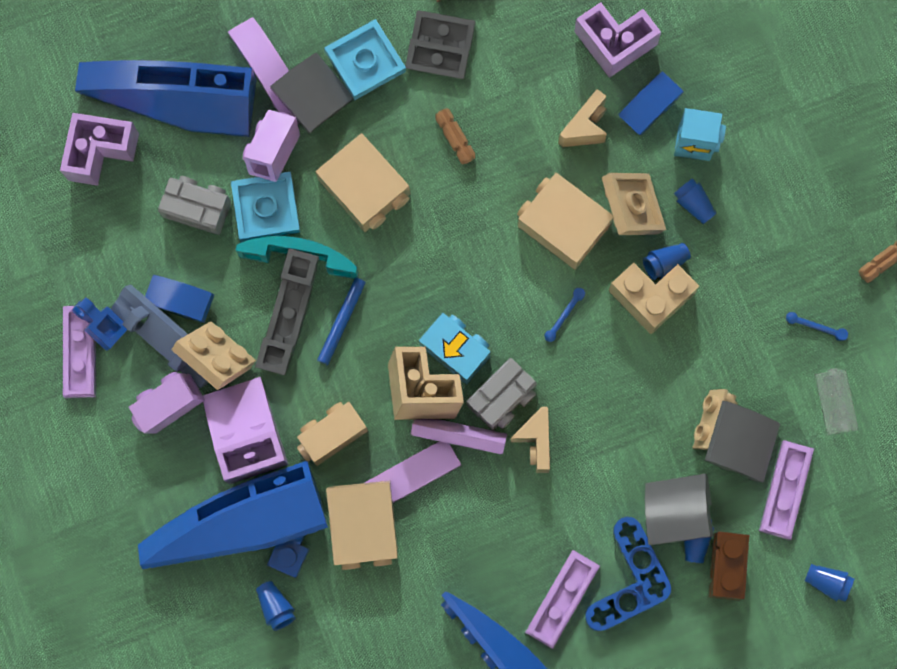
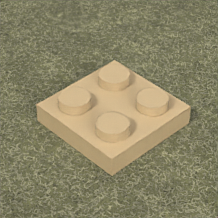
[601,173,666,235]
[171,321,256,390]

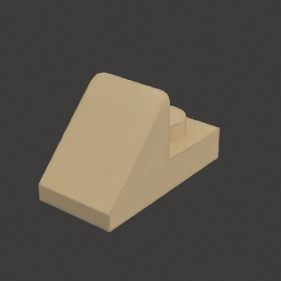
[558,89,607,147]
[511,407,550,473]

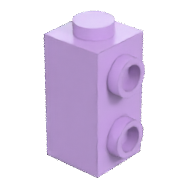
[243,110,300,182]
[129,372,205,434]

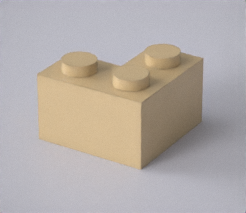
[609,263,699,334]
[388,347,464,420]

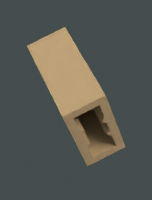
[315,133,410,232]
[517,173,614,270]
[326,480,398,570]

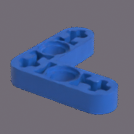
[585,517,671,631]

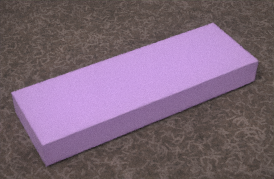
[63,306,96,398]
[411,419,507,454]
[759,440,814,540]
[365,441,461,503]
[525,550,600,649]

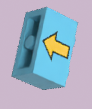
[674,108,726,161]
[419,313,490,385]

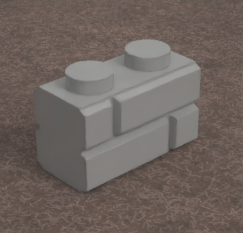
[158,176,231,235]
[466,358,537,431]

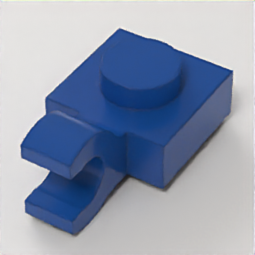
[72,297,127,351]
[267,535,310,578]

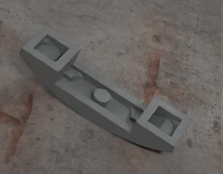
[255,249,319,375]

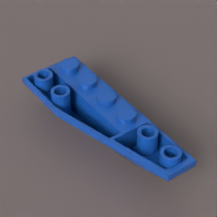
[75,60,257,137]
[138,461,328,569]
[441,591,547,669]

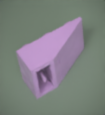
[203,377,289,484]

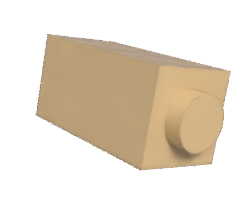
[297,402,368,466]

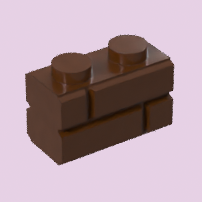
[708,532,750,601]

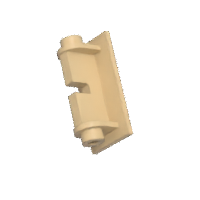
[693,389,738,451]

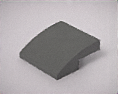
[405,10,476,79]
[270,52,354,134]
[705,401,780,482]
[645,474,713,545]

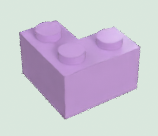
[574,2,661,78]
[60,113,139,186]

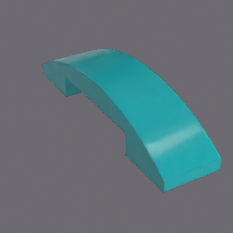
[235,236,359,279]

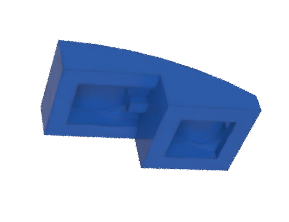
[618,71,684,136]
[145,275,215,323]

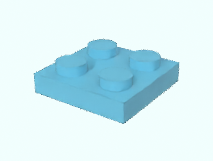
[324,19,406,100]
[231,171,301,242]

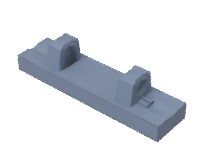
[111,284,208,388]

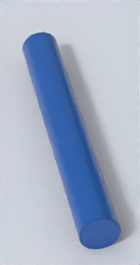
[317,278,366,365]

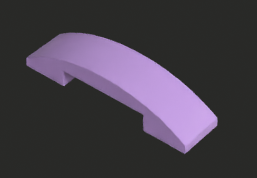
[228,17,299,124]

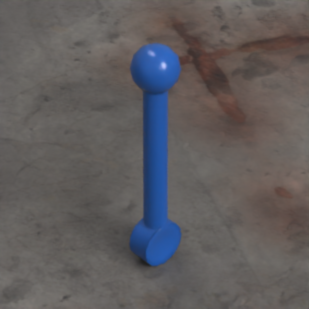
[544,288,585,342]
[786,312,848,341]

